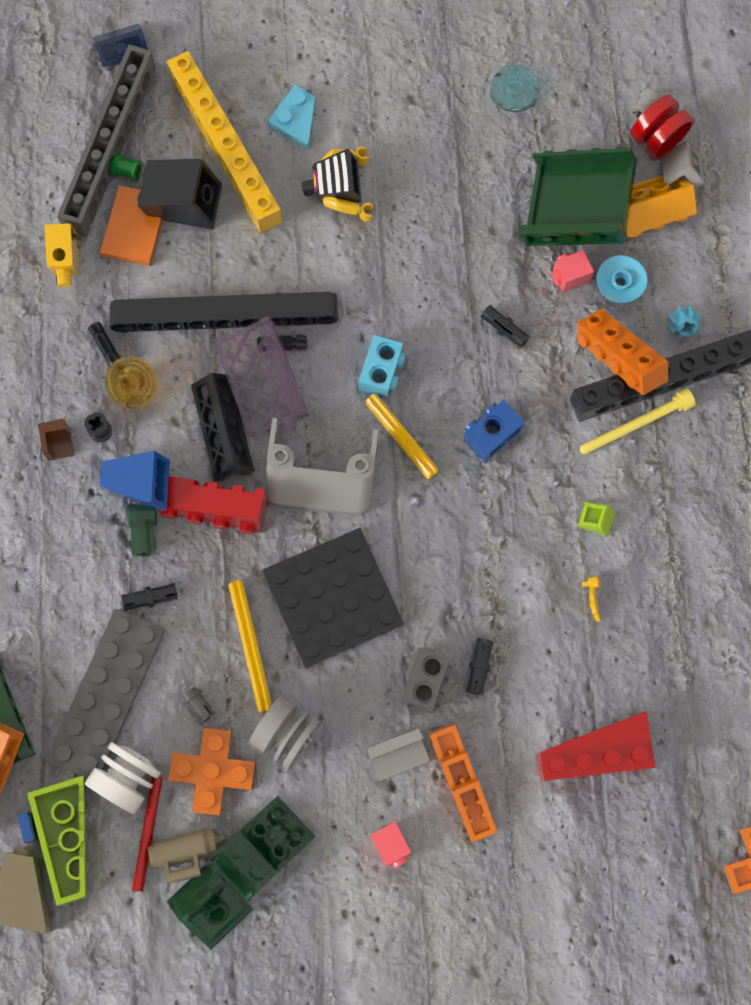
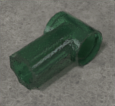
[127,503,157,557]

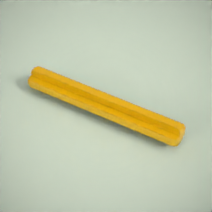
[366,394,438,479]

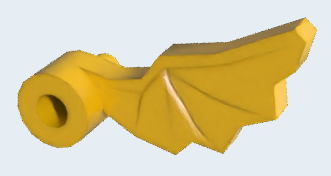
[582,576,601,622]

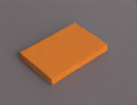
[100,185,163,266]

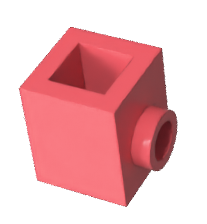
[551,250,594,293]

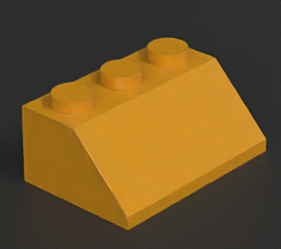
[626,175,697,237]

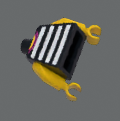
[302,146,374,222]

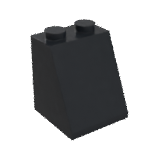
[137,159,222,229]

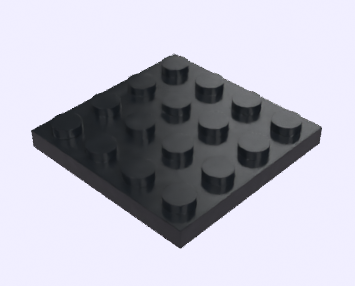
[262,528,404,669]

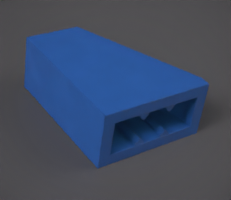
[99,451,170,511]

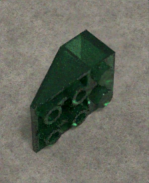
[210,796,316,902]

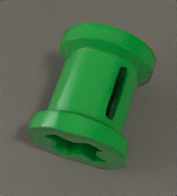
[110,153,143,182]

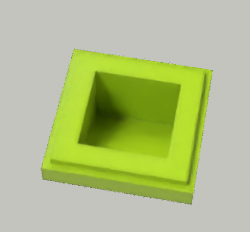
[578,502,615,536]

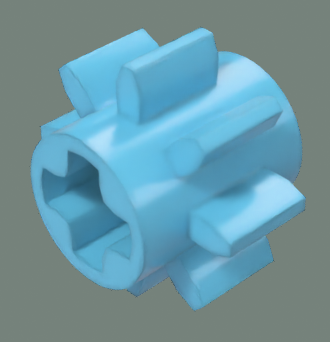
[668,305,702,339]

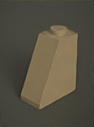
[0,847,52,933]

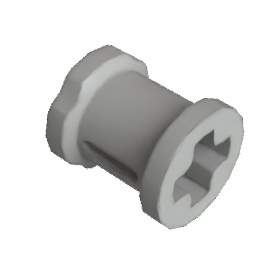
[629,89,660,121]

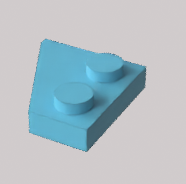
[268,85,316,149]

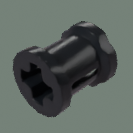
[84,412,112,443]

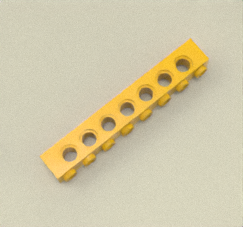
[166,51,282,234]

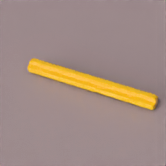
[229,580,272,712]

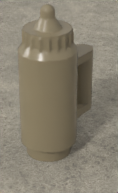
[148,829,227,884]

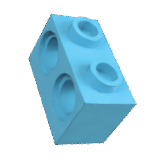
[358,335,406,399]

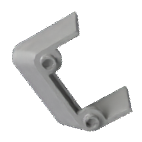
[266,418,379,516]

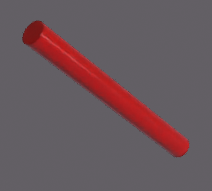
[132,776,163,892]

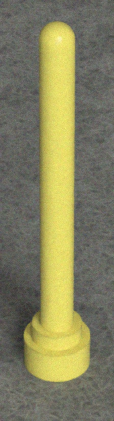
[580,388,696,454]

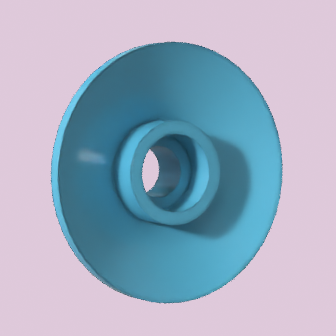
[596,255,647,304]

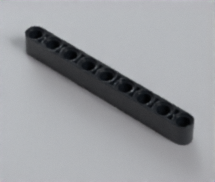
[110,292,338,332]

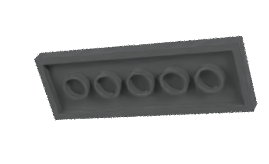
[46,609,166,778]

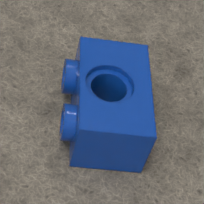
[463,400,525,463]

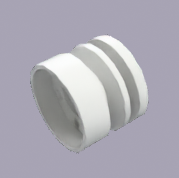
[84,742,161,815]

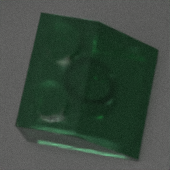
[166,861,254,950]

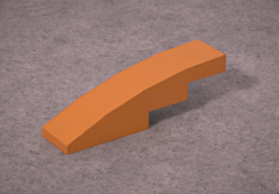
[428,722,497,843]

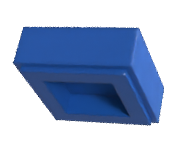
[17,812,39,843]

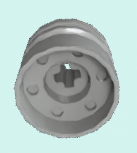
[249,695,321,771]

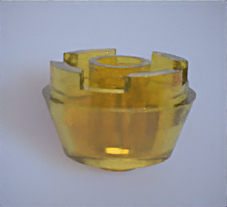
[105,357,157,409]

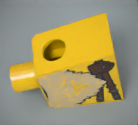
[44,224,80,288]

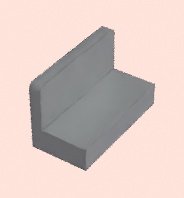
[662,140,704,188]
[367,728,430,781]

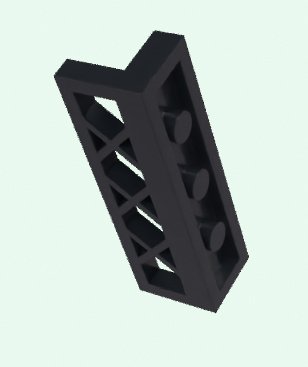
[191,373,254,482]

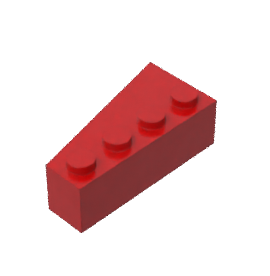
[157,476,269,535]
[536,711,656,782]

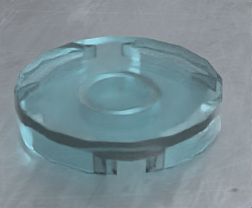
[490,65,540,113]

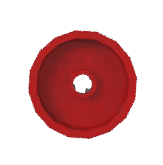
[630,94,695,160]

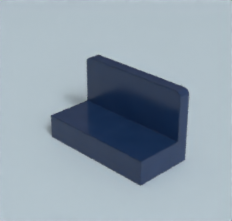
[93,24,148,67]

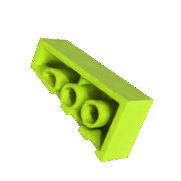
[27,776,87,907]

